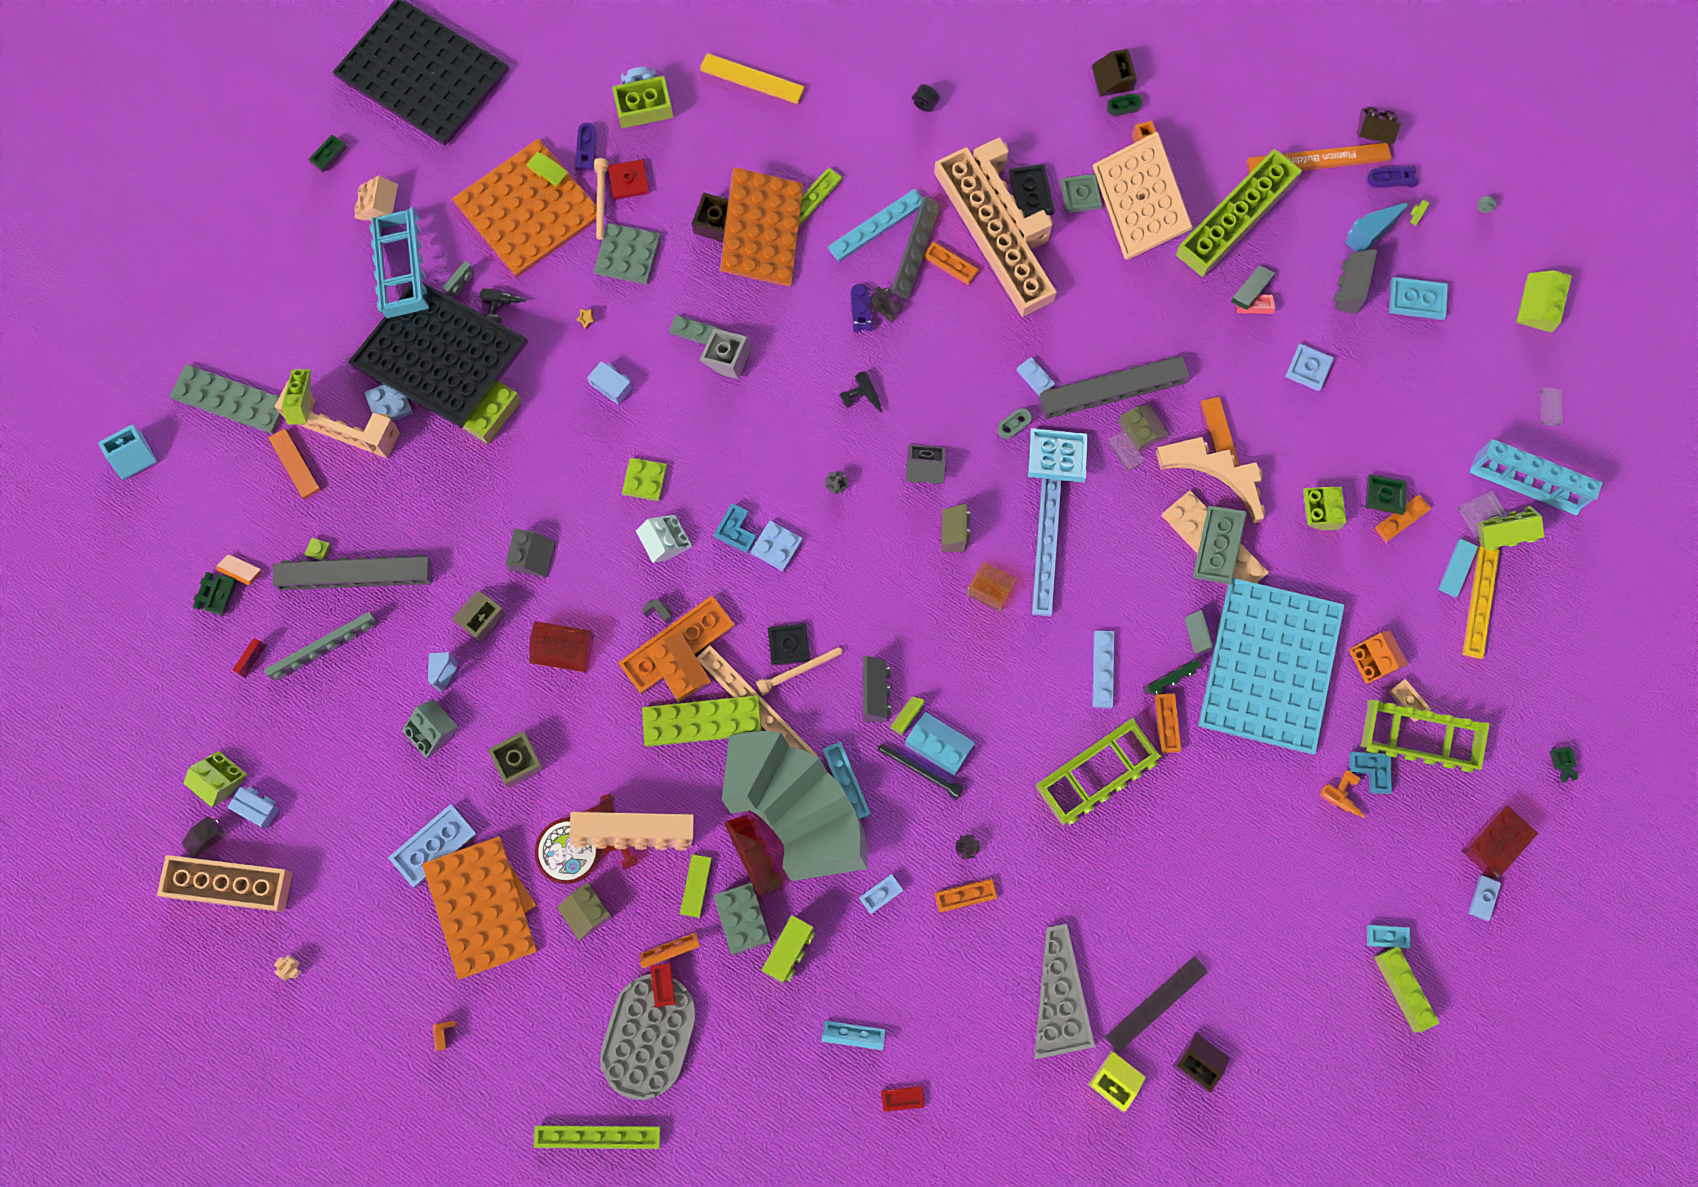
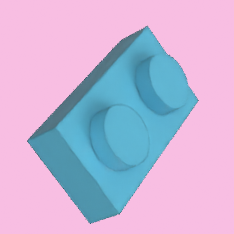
[1367,925,1410,949]

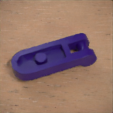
[575,122,597,170]
[1367,166,1418,188]
[851,284,872,332]

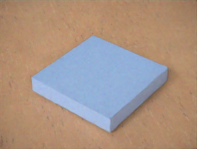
[1285,344,1334,391]

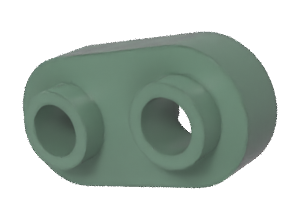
[998,408,1031,439]

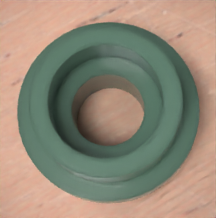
[1477,196,1496,213]

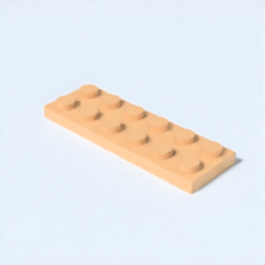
[1161,490,1269,585]

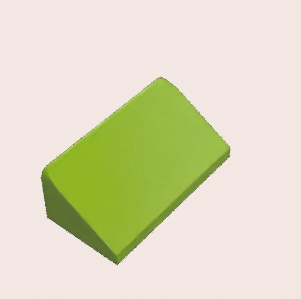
[890,697,924,735]

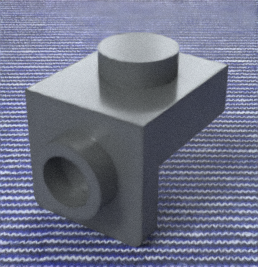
[642,599,673,625]

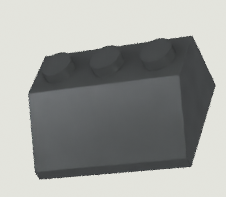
[1333,249,1377,315]
[863,656,891,722]

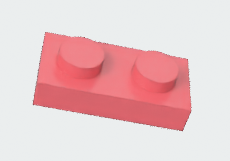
[1236,295,1275,314]

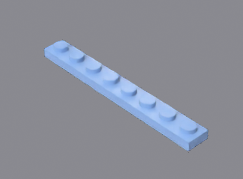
[1032,478,1061,616]

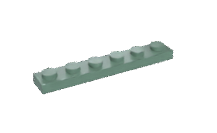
[264,612,378,680]

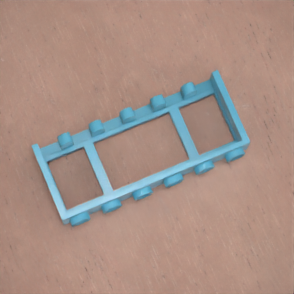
[370,206,429,318]
[1469,439,1603,515]

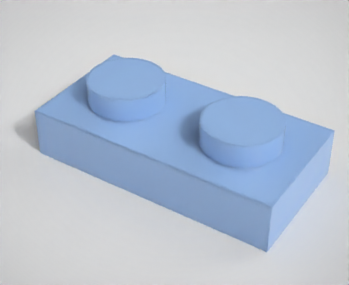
[1017,357,1055,396]
[859,874,903,915]

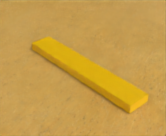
[700,53,804,104]
[1462,546,1500,659]

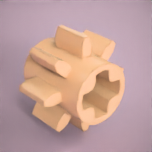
[274,955,301,981]

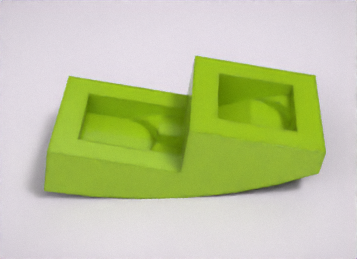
[526,152,568,187]

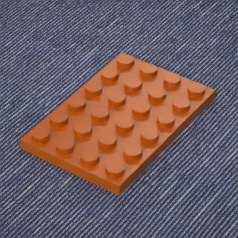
[720,167,803,287]
[422,836,537,980]

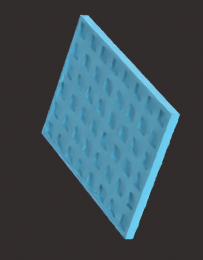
[1198,578,1344,755]

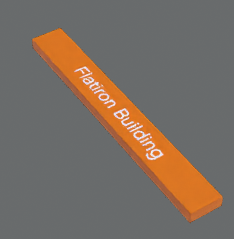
[1246,143,1391,174]

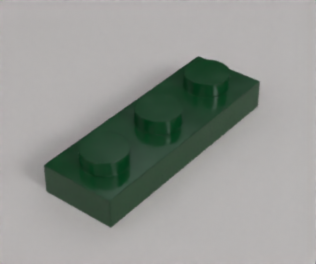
[1143,659,1201,695]

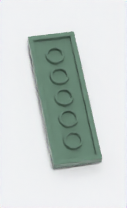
[169,364,282,434]

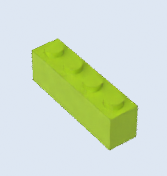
[1374,947,1439,1033]

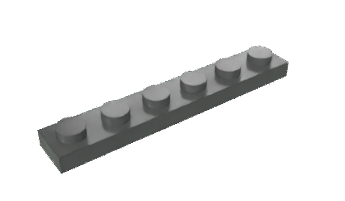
[891,196,941,300]

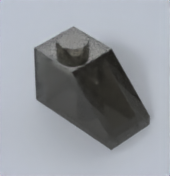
[182,816,227,859]

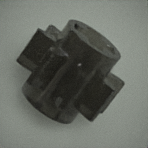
[955,835,980,859]

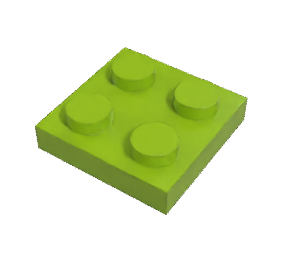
[622,458,667,501]

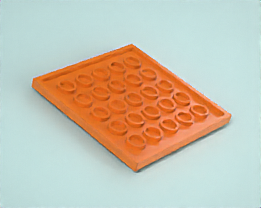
[452,138,597,278]

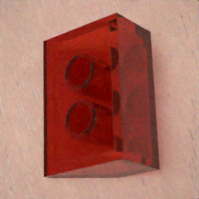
[529,621,594,673]

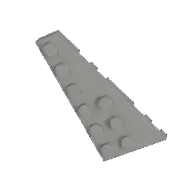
[1034,924,1095,1059]

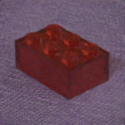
[1461,805,1538,879]

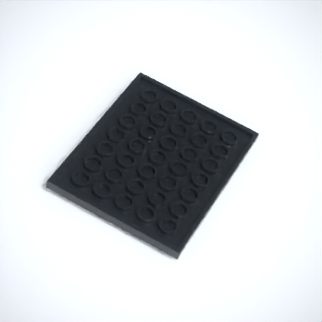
[348,282,528,429]

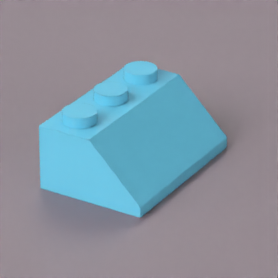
[905,712,975,776]

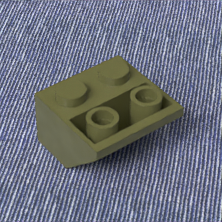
[941,504,970,552]
[451,590,506,643]

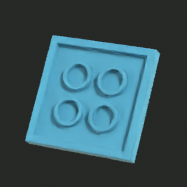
[1028,428,1087,483]

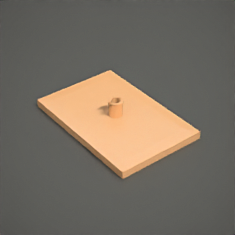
[1092,132,1193,260]

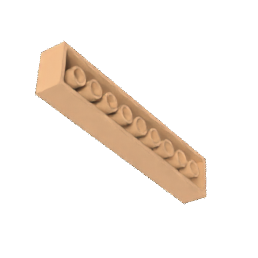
[934,147,1056,317]

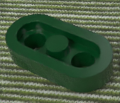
[1107,93,1142,116]

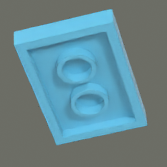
[1389,277,1448,320]

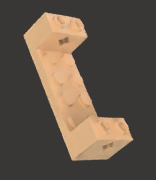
[973,137,1053,250]
[275,382,400,458]

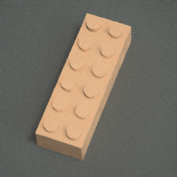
[569,812,693,850]
[157,855,293,912]

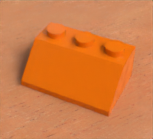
[647,633,712,703]

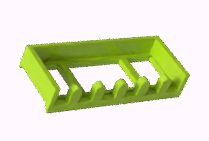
[1360,700,1490,773]
[1035,718,1161,825]

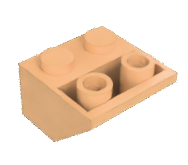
[354,175,398,220]

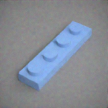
[1092,631,1114,709]

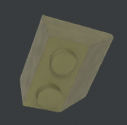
[1118,405,1170,453]
[557,882,613,941]

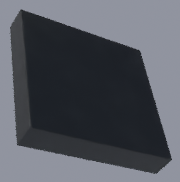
[767,623,810,666]

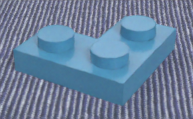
[714,503,756,554]
[1349,752,1392,794]

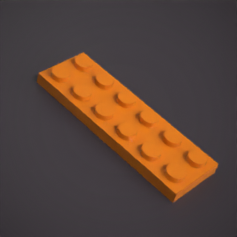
[618,595,735,694]

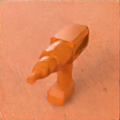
[1319,770,1366,818]

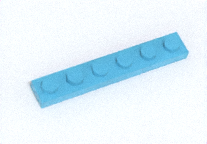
[828,189,923,262]

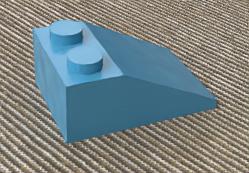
[1345,203,1408,252]

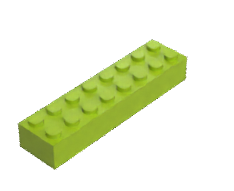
[1176,148,1302,277]

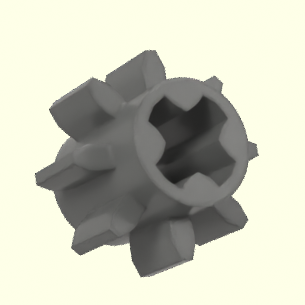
[825,471,848,494]

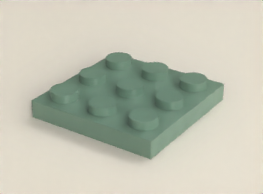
[594,223,660,285]

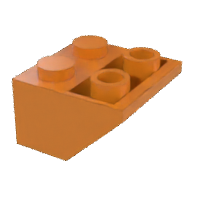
[1349,631,1408,684]

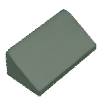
[1185,610,1213,654]

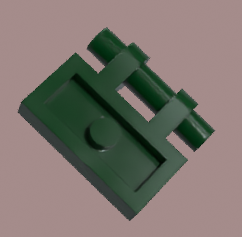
[192,572,237,616]

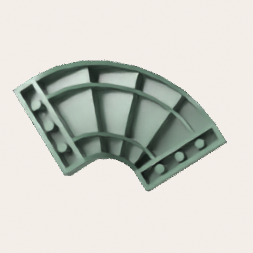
[722,731,868,881]

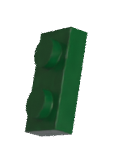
[308,134,347,172]

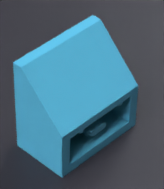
[98,424,157,480]

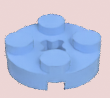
[621,67,657,84]

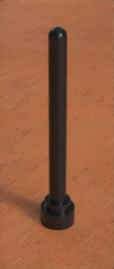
[878,744,964,800]

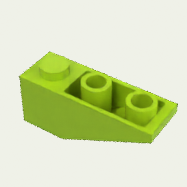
[281,369,311,425]

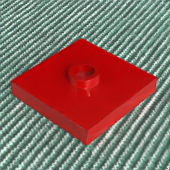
[608,159,649,200]

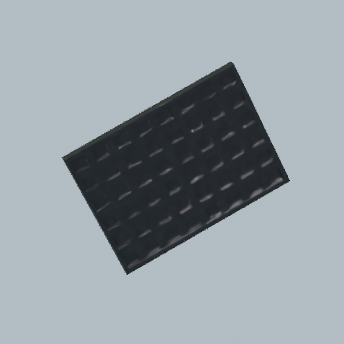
[333,0,509,146]

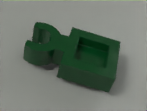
[1549,746,1578,783]

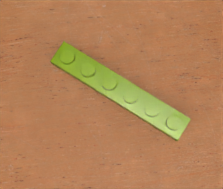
[534,1126,661,1149]

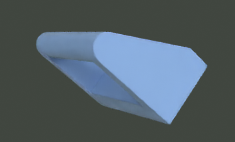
[428,653,457,692]

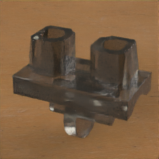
[870,286,903,323]

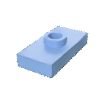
[1468,875,1501,921]

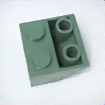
[402,699,458,759]

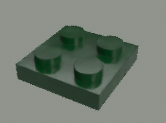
[1365,474,1407,515]

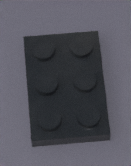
[1009,164,1055,218]

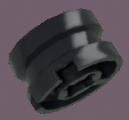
[912,84,940,112]

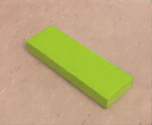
[680,854,712,918]

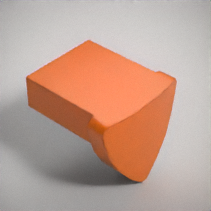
[432,1020,456,1052]

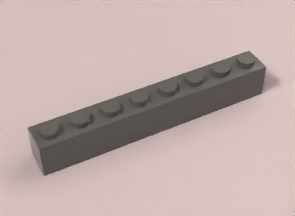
[1039,357,1189,420]
[273,555,432,591]

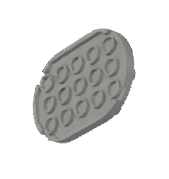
[600,974,696,1100]

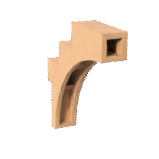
[1156,437,1265,524]

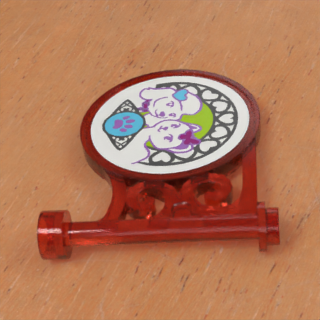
[535,794,638,884]

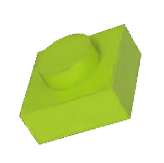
[1409,200,1429,226]
[304,538,331,561]

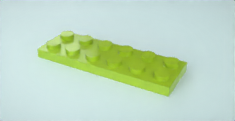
[642,696,762,747]

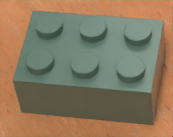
[713,883,771,956]

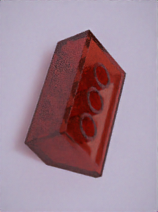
[724,815,783,900]

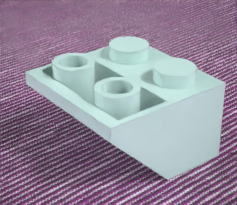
[636,515,692,563]

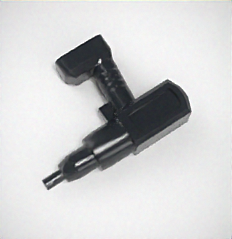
[480,288,526,324]
[839,371,883,413]

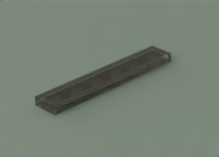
[1104,956,1209,1053]

